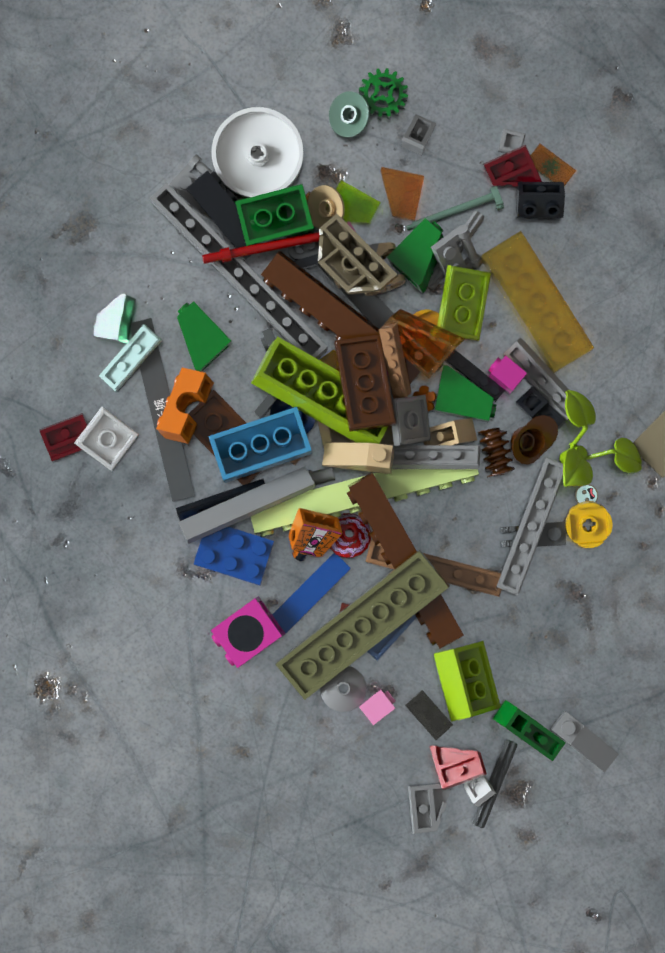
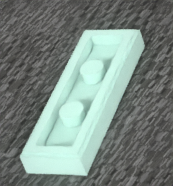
[99,324,162,391]

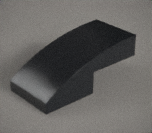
[516,386,566,429]

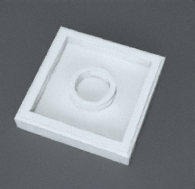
[74,407,139,471]

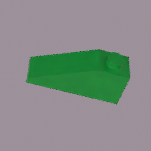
[493,700,566,761]

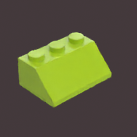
[434,641,501,722]

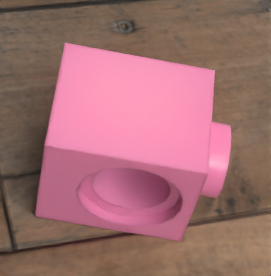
[359,689,396,725]

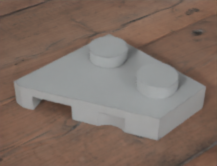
[408,783,453,834]

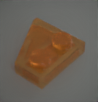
[380,167,424,221]

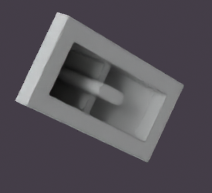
[401,114,436,156]

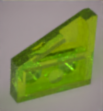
[336,180,381,222]

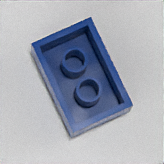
[194,527,275,586]

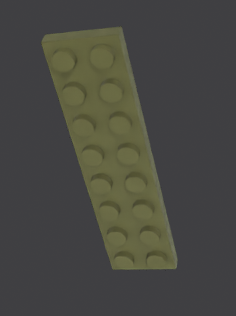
[275,550,449,700]

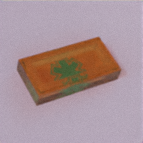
[531,144,576,187]

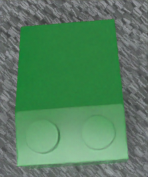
[235,184,315,246]

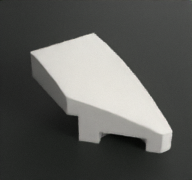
[464,775,496,807]

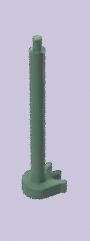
[406,186,504,230]

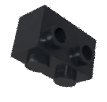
[516,182,565,219]

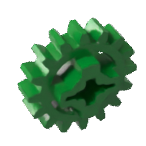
[359,68,408,119]

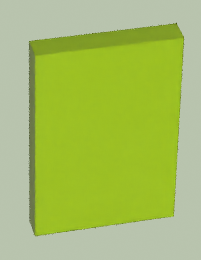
[436,265,491,341]

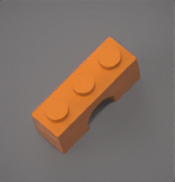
[156,367,214,444]

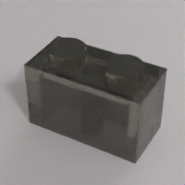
[405,689,453,740]

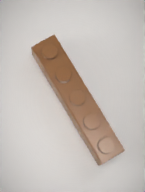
[379,324,412,399]

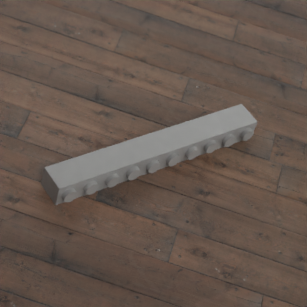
[150,183,328,359]

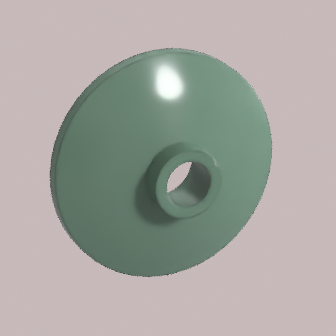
[329,91,370,137]

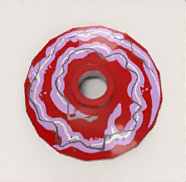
[330,513,371,558]

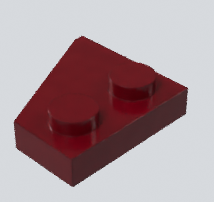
[484,145,542,186]

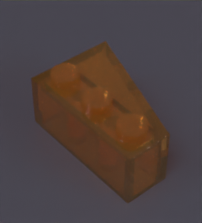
[377,309,465,379]

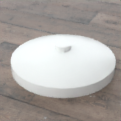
[211,107,303,198]

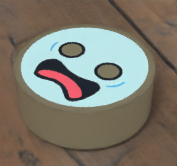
[574,484,598,504]

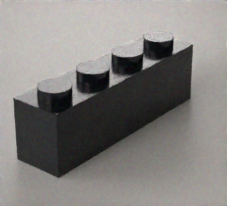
[186,170,251,260]

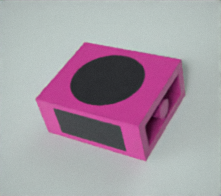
[211,596,286,668]

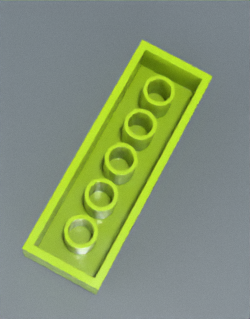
[251,336,388,444]

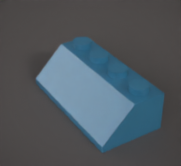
[208,407,312,483]

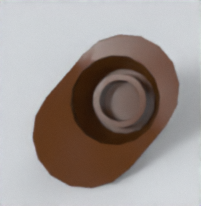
[510,415,558,465]

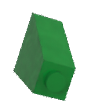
[387,218,444,293]
[177,301,232,372]
[434,365,497,423]

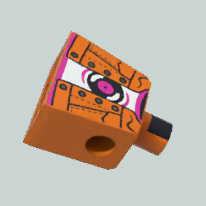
[289,508,342,561]

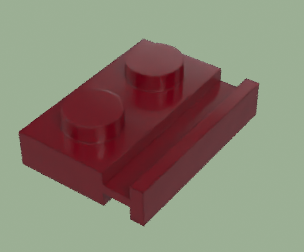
[39,413,87,461]

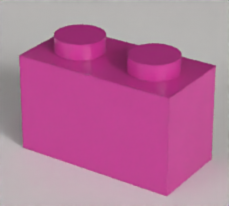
[488,355,527,395]

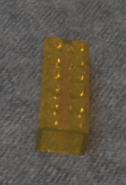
[481,231,594,374]

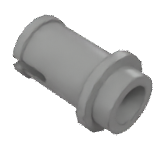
[309,467,335,487]

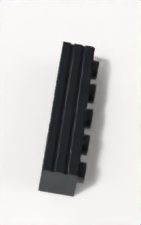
[440,345,505,402]

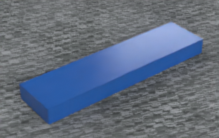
[272,553,351,633]

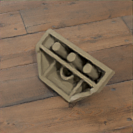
[318,214,398,294]

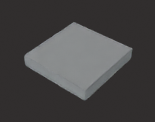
[392,395,431,446]

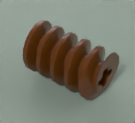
[478,428,515,478]

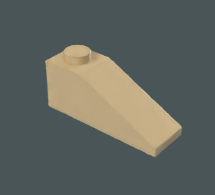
[322,443,394,474]

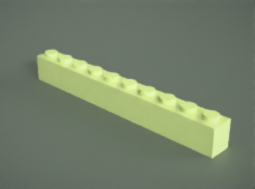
[251,469,479,537]

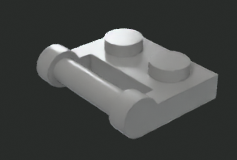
[169,154,228,216]
[431,225,482,278]

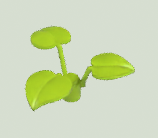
[560,390,642,487]

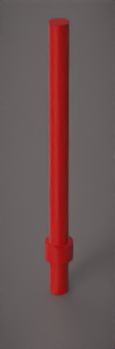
[202,232,320,264]

